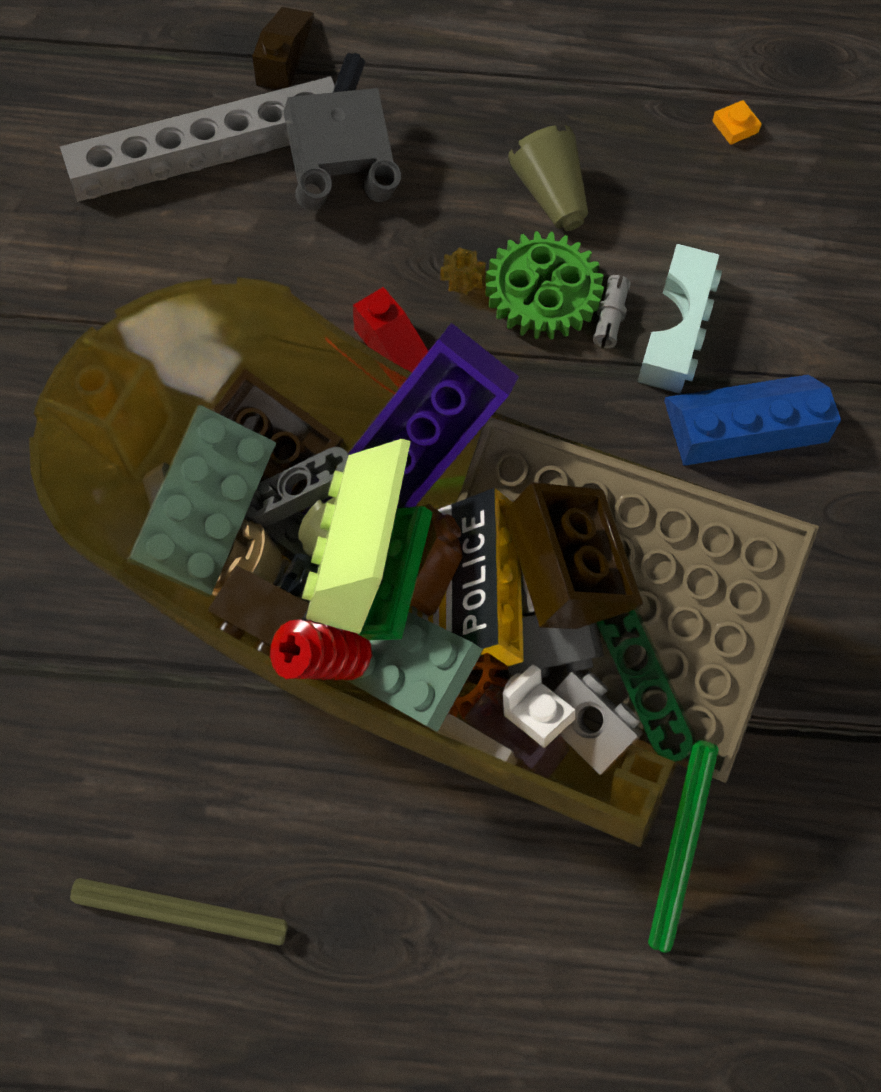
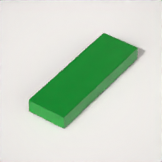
[358,506,433,640]

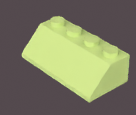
[302,439,411,634]

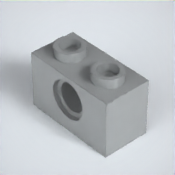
[553,671,644,775]

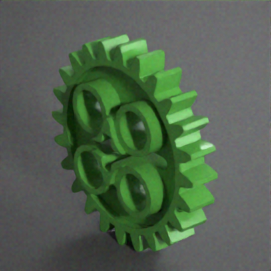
[485,231,604,340]

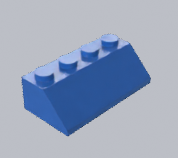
[664,375,841,466]

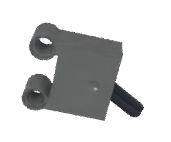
[283,53,401,211]

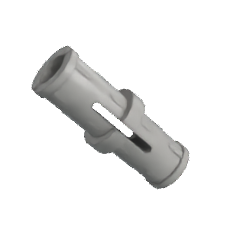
[593,275,630,349]

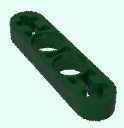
[597,608,695,762]

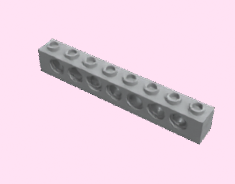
[60,76,335,202]

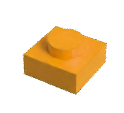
[712,100,762,145]

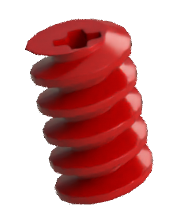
[270,620,372,680]

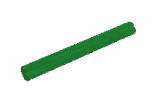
[648,740,719,953]

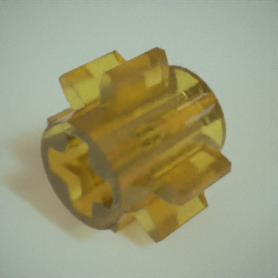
[440,247,486,295]

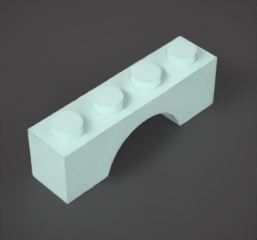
[637,244,722,394]

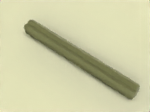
[70,878,288,946]

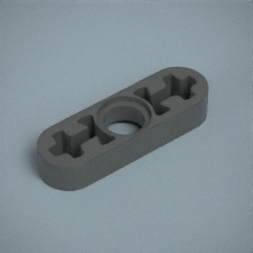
[246,447,349,527]

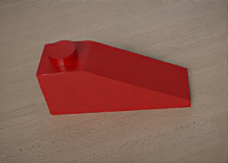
[353,287,428,386]

